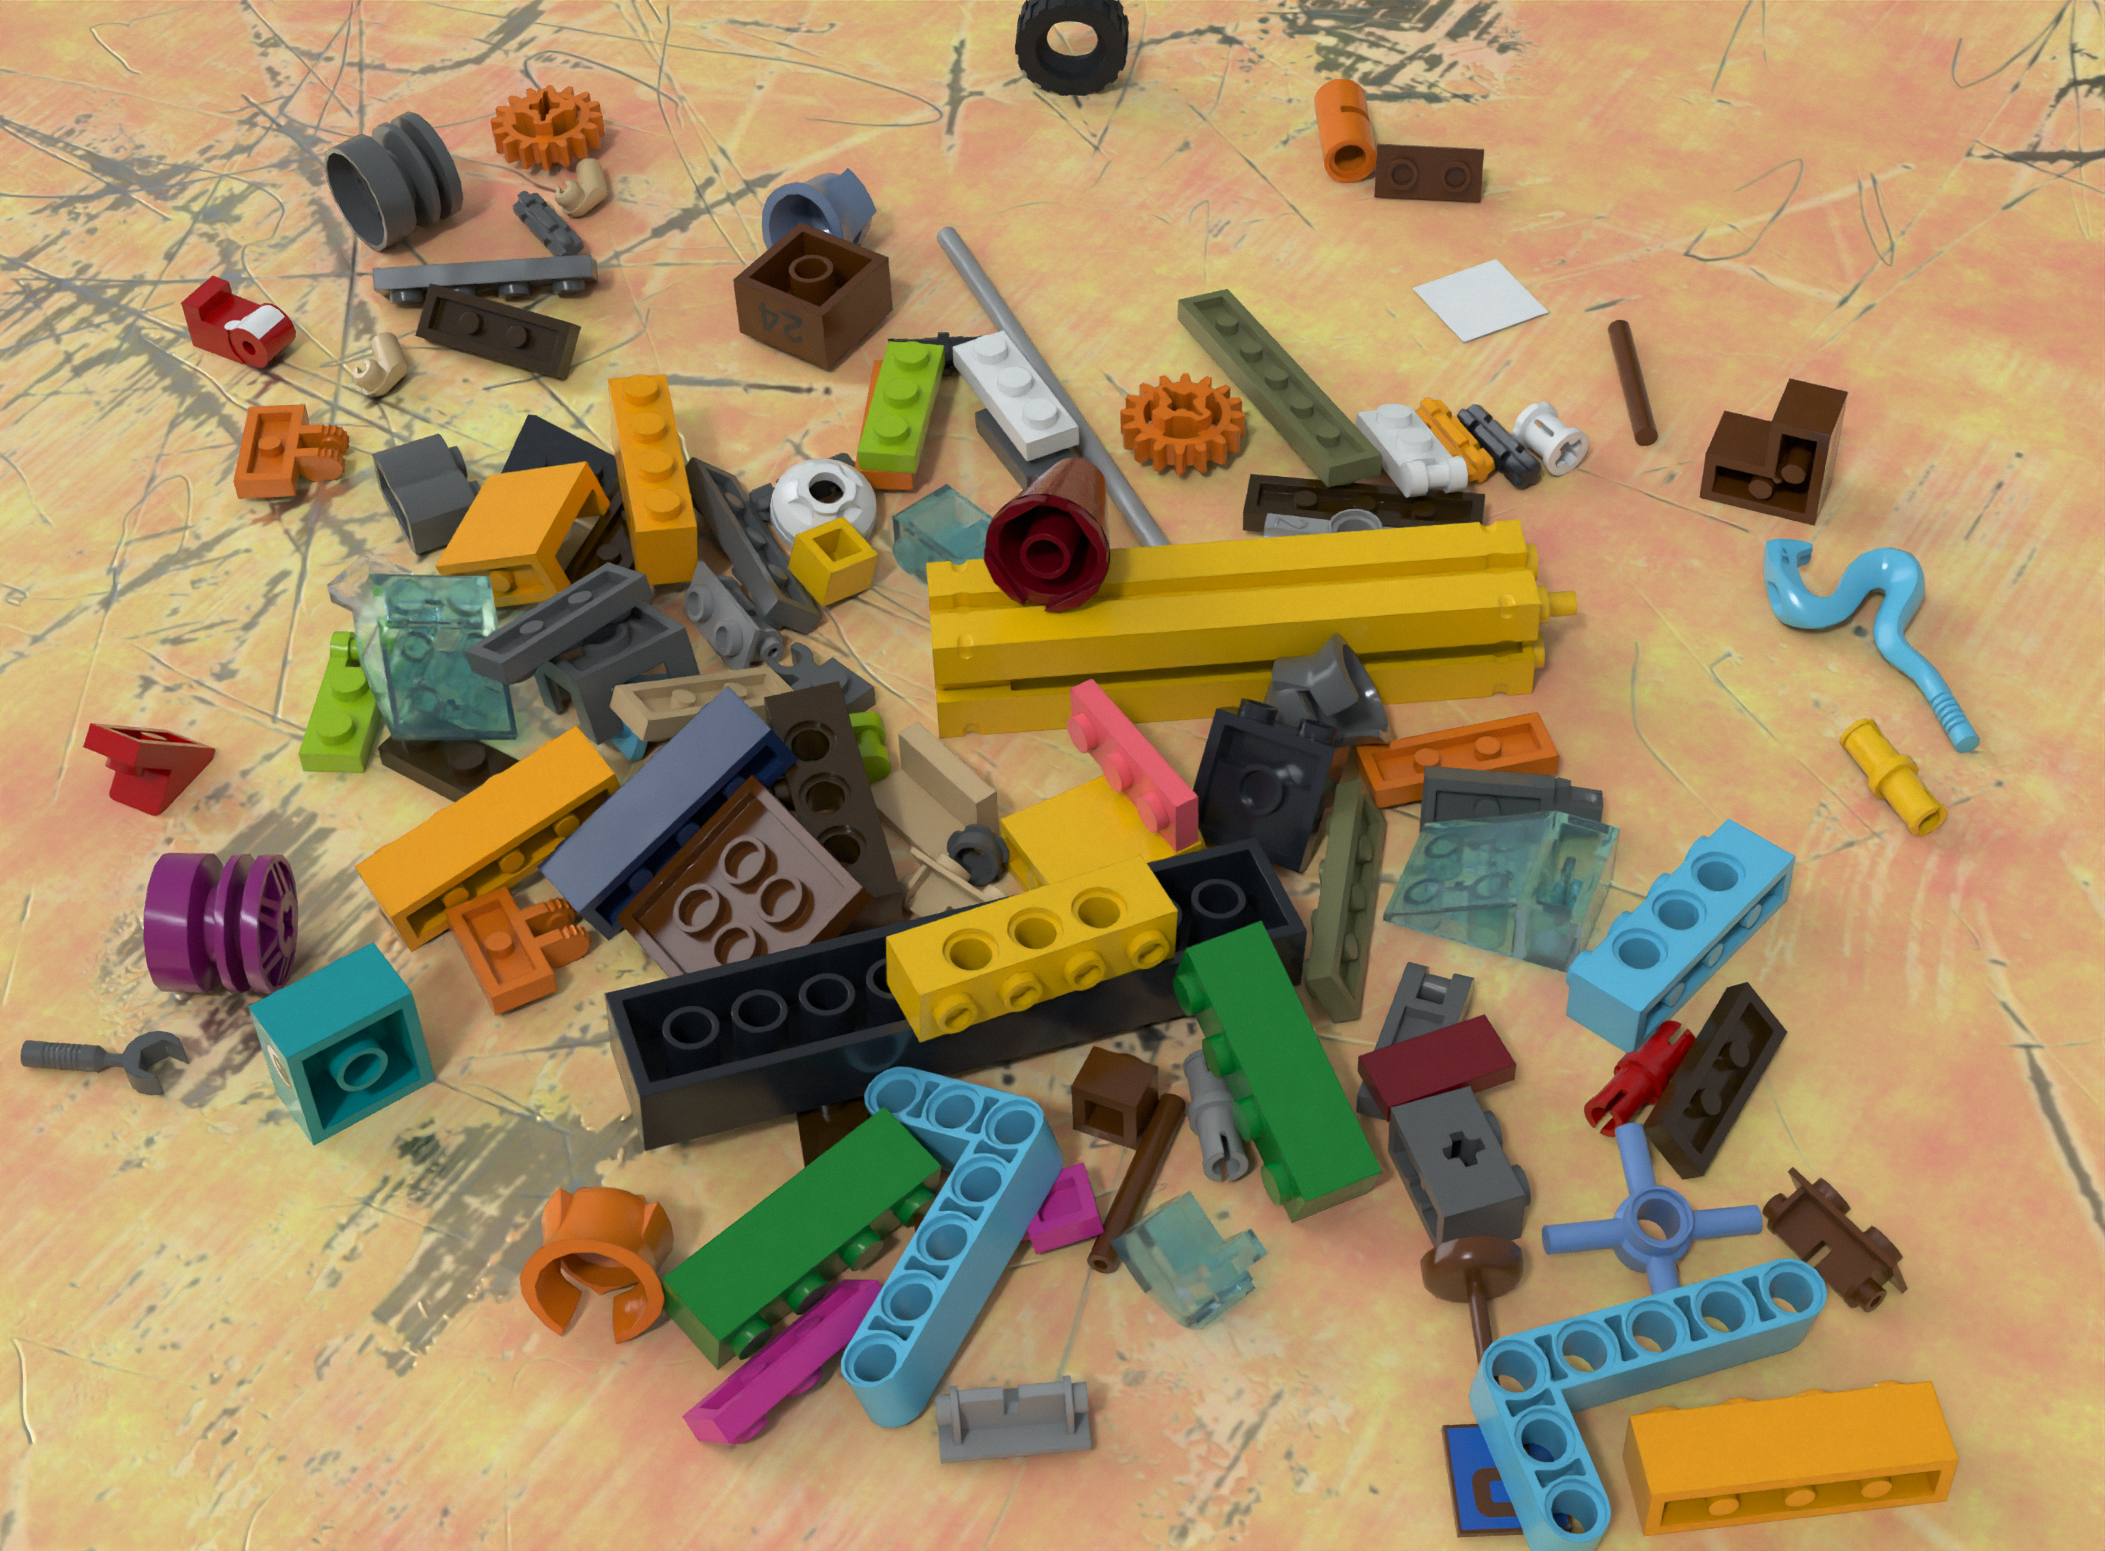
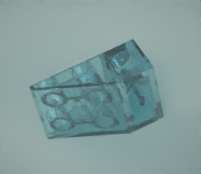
[352,573,518,740]
[1383,811,1620,973]

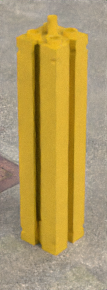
[926,519,1577,738]

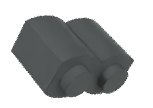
[372,434,481,555]

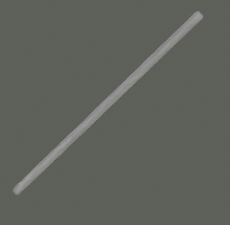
[937,227,1171,547]

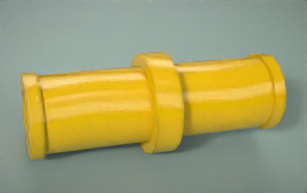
[1839,718,1948,837]

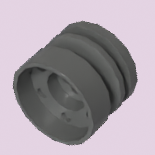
[324,111,463,251]

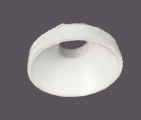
[770,458,877,548]

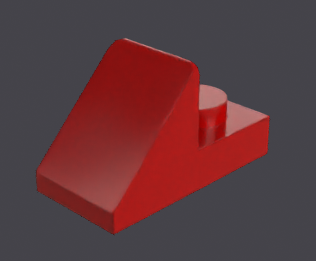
[83,723,215,816]

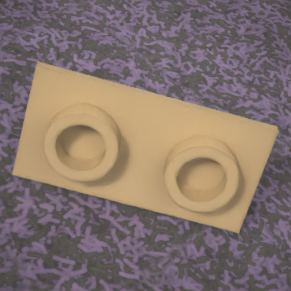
[899,847,1008,918]

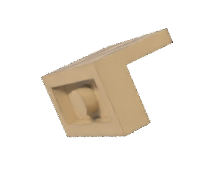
[871,722,999,860]

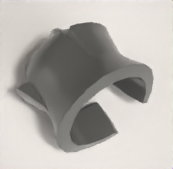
[1263,632,1391,748]

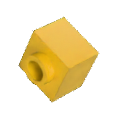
[788,516,879,607]

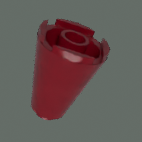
[984,458,1110,612]

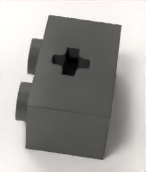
[1388,1086,1531,1247]

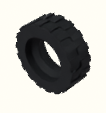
[1015,0,1129,96]

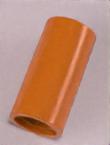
[1314,79,1377,183]

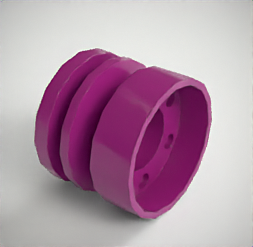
[143,853,298,994]

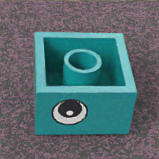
[248,942,436,1145]

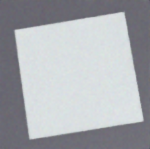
[1412,259,1549,343]

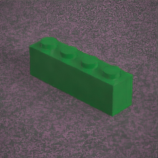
[1173,921,1382,1223]
[662,1106,942,1370]

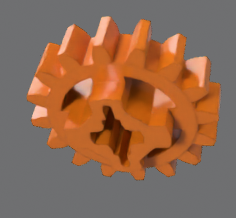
[490,85,605,171]
[1120,373,1245,475]

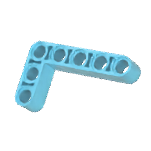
[841,1066,1064,1428]
[1469,1258,1827,1551]

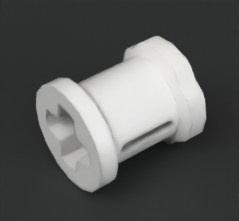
[1512,401,1589,476]

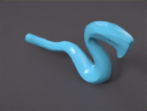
[1763,538,1980,753]

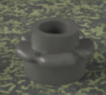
[947,824,1010,886]

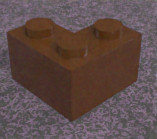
[1699,378,1848,526]

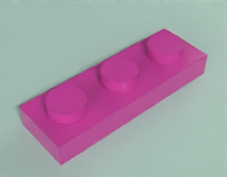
[682,1279,882,1445]

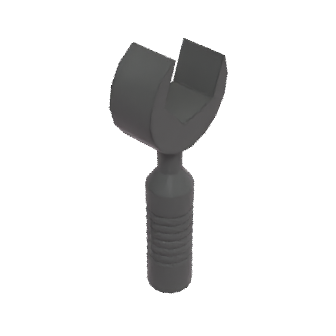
[20,1031,189,1095]

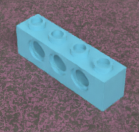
[1566,818,1796,1053]

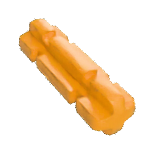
[1415,397,1495,484]

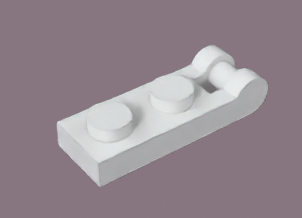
[1356,403,1468,498]

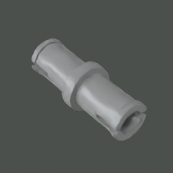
[1183,1049,1249,1182]

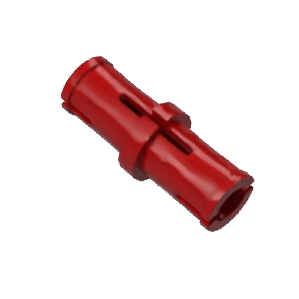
[1584,1020,1696,1137]

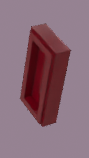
[1357,1014,1516,1123]

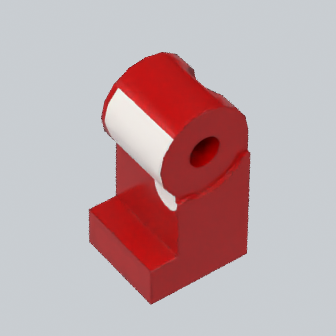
[181,276,296,368]

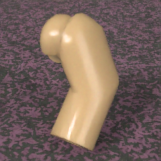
[555,158,608,217]
[353,332,408,397]

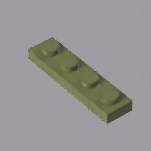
[1303,779,1386,1023]

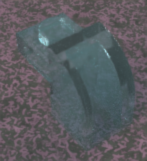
[1110,1191,1268,1330]

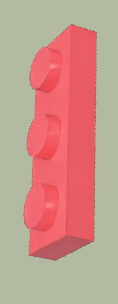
[1067,679,1198,852]

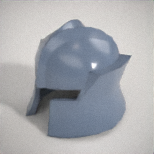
[762,168,876,249]

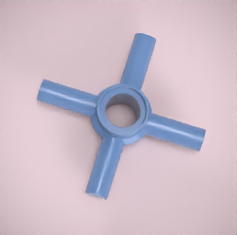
[1542,1123,1762,1295]

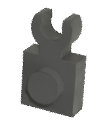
[767,642,876,714]

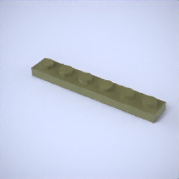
[1177,289,1382,487]

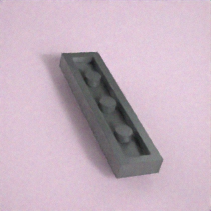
[372,254,598,305]
[685,457,822,635]

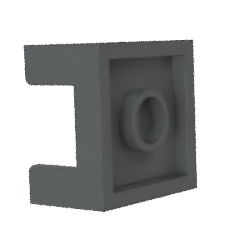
[534,601,700,745]

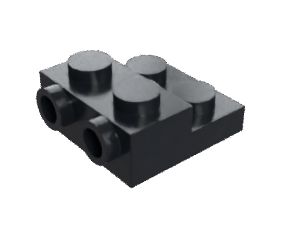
[1193,698,1351,872]

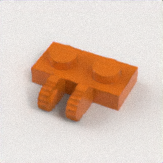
[233,404,350,499]
[444,886,592,1016]

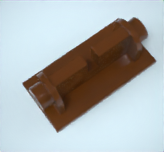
[1374,144,1484,202]
[1762,1167,1908,1312]

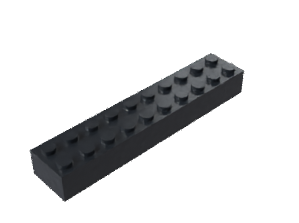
[605,837,1307,1151]

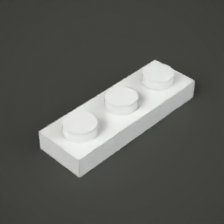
[953,330,1079,462]

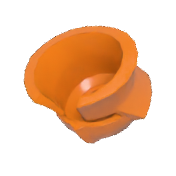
[519,1186,674,1344]

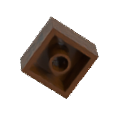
[733,222,893,369]

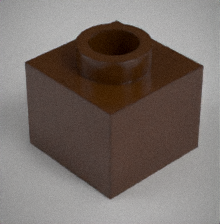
[1071,1046,1159,1150]

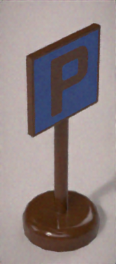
[1420,1236,1573,1538]

